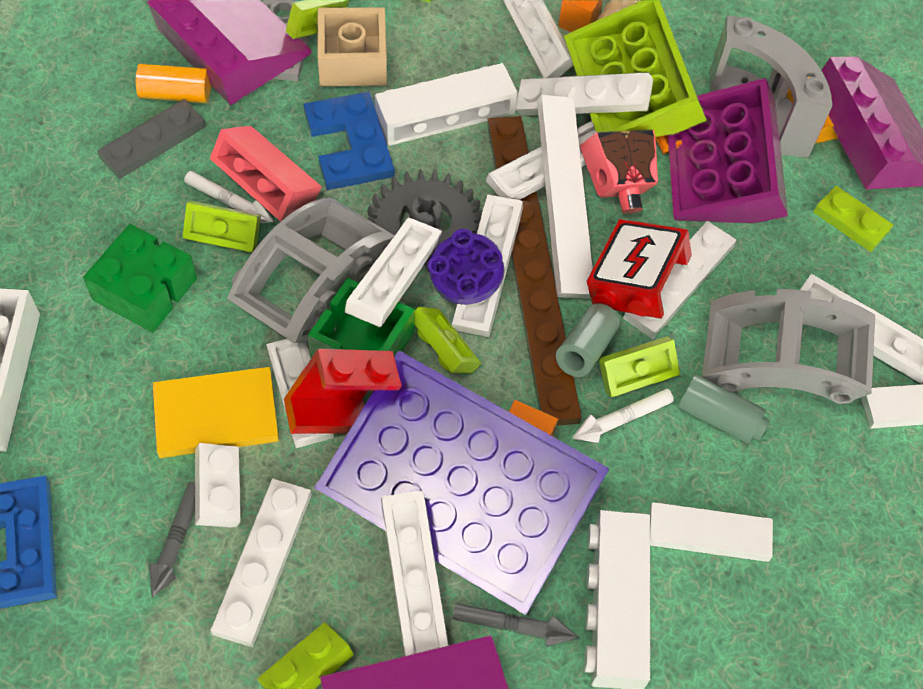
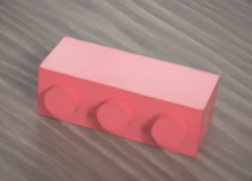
[210,126,322,222]

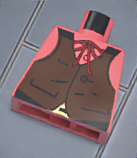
[580,130,658,214]

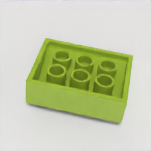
[564,0,707,137]

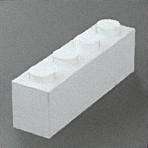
[375,63,517,146]
[0,289,40,452]
[584,510,650,689]

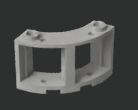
[709,15,833,158]
[227,198,395,343]
[702,289,875,404]

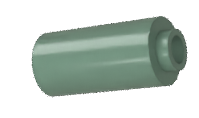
[556,304,620,377]
[678,374,770,444]

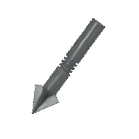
[149,482,195,597]
[453,603,578,647]

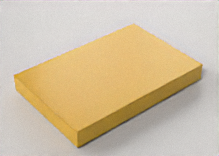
[153,367,279,458]

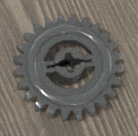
[368,169,483,271]

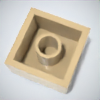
[318,7,387,86]

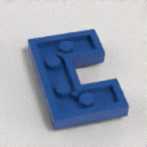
[304,91,395,190]
[0,476,57,609]

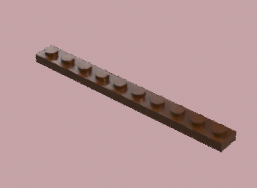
[487,116,582,426]

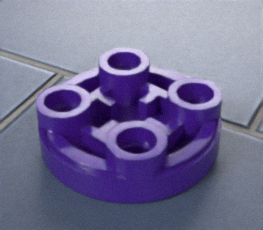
[428,229,505,305]

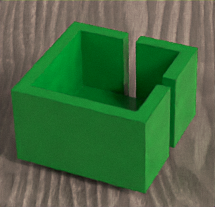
[83,223,197,333]
[308,278,415,358]

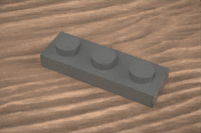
[97,99,206,179]

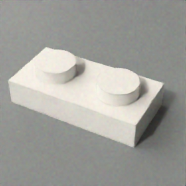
[195,443,240,527]

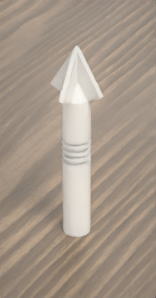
[184,171,274,223]
[572,389,674,443]

